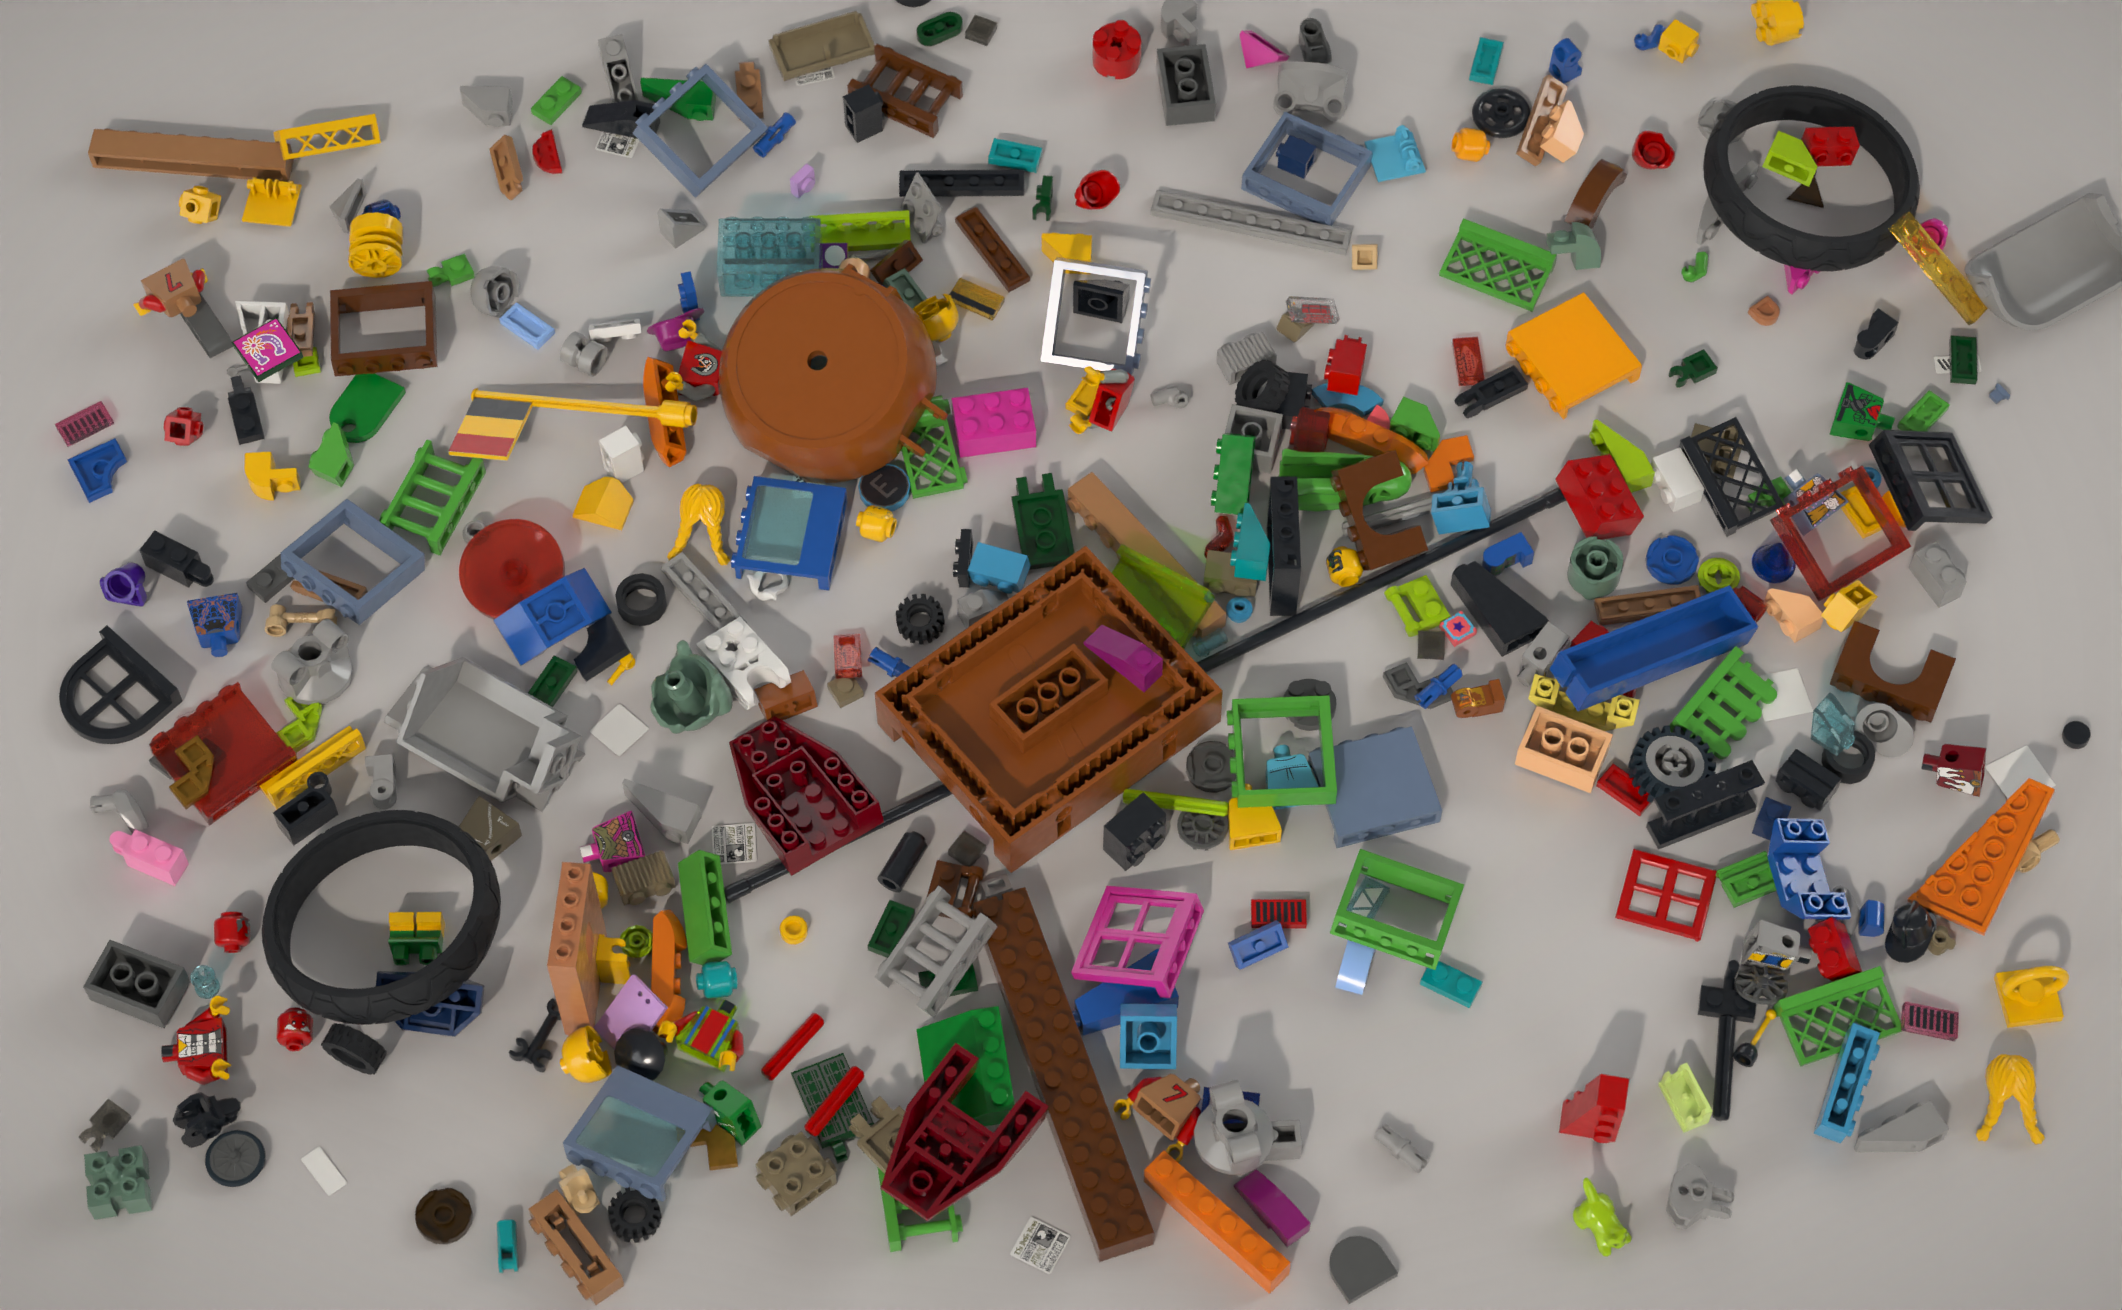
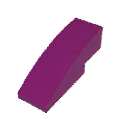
[1234,1169,1311,1247]

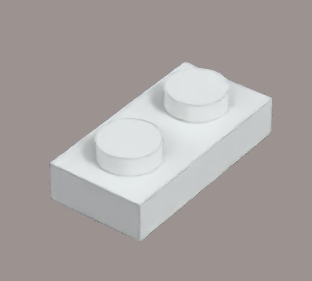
[589,318,641,343]

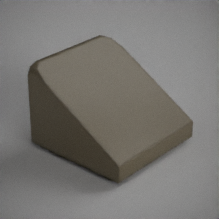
[1277,308,1315,342]

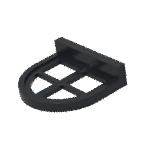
[59,625,183,744]

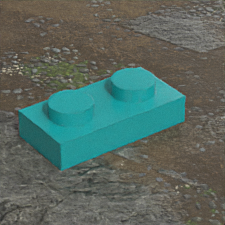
[988,138,1042,173]
[1420,961,1482,1008]

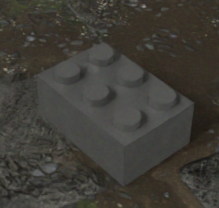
[1156,44,1216,126]
[83,940,190,1028]

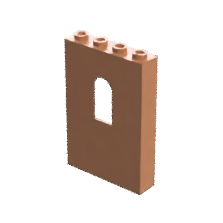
[547,862,607,1035]

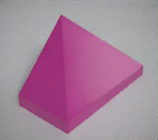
[1239,30,1289,69]

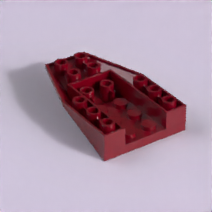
[729,716,884,876]

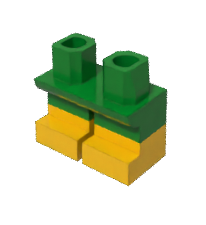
[388,912,445,965]

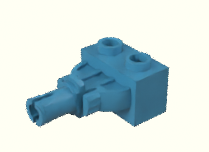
[1431,461,1491,535]

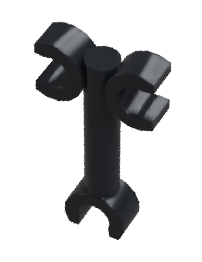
[509,998,561,1072]

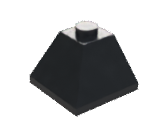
[1073,279,1130,323]

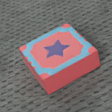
[1439,611,1477,647]

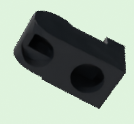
[1854,308,1899,360]

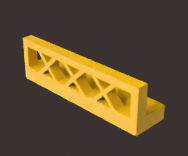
[273,114,381,160]
[260,725,366,809]

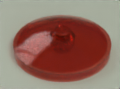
[459,519,565,620]

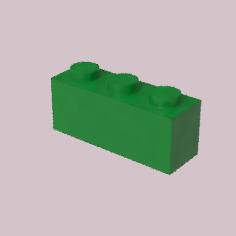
[1211,433,1256,515]

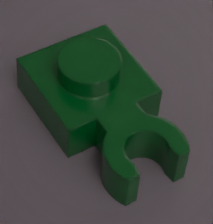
[1668,349,1718,387]

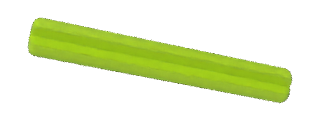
[1123,789,1229,816]

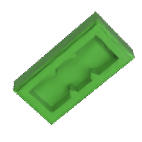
[1897,390,1950,432]

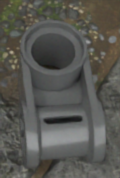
[1298,18,1332,63]

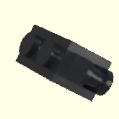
[139,530,214,588]

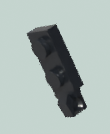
[228,375,265,445]

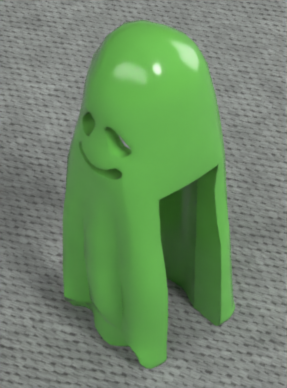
[1278,449,1412,512]

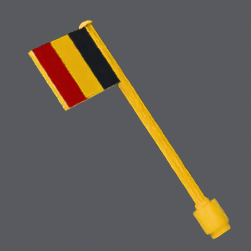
[448,388,698,461]

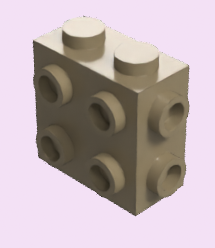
[755,1131,837,1216]

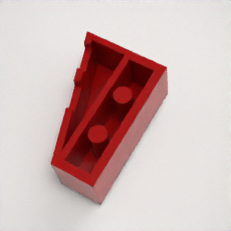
[1559,1074,1629,1143]

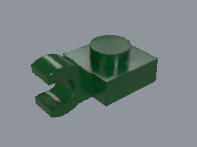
[1032,175,1053,221]

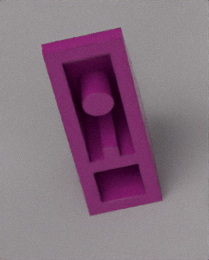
[1084,625,1163,692]

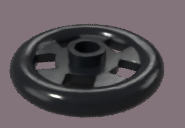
[1472,89,1531,138]

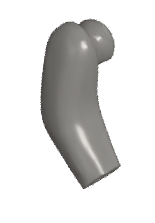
[1832,885,1860,938]

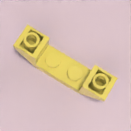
[1528,674,1640,731]

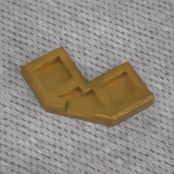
[169,735,214,809]
[676,1124,738,1171]

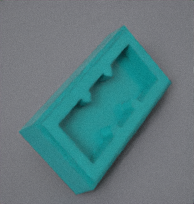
[1469,37,1504,85]

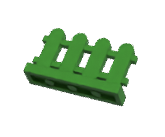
[1670,646,1777,759]

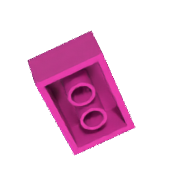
[951,388,1036,458]

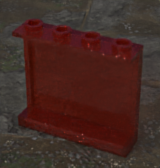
[149,682,298,826]

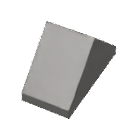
[657,209,706,249]

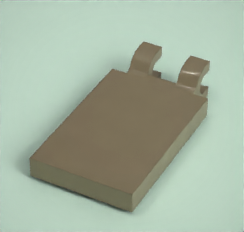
[849,1096,905,1174]

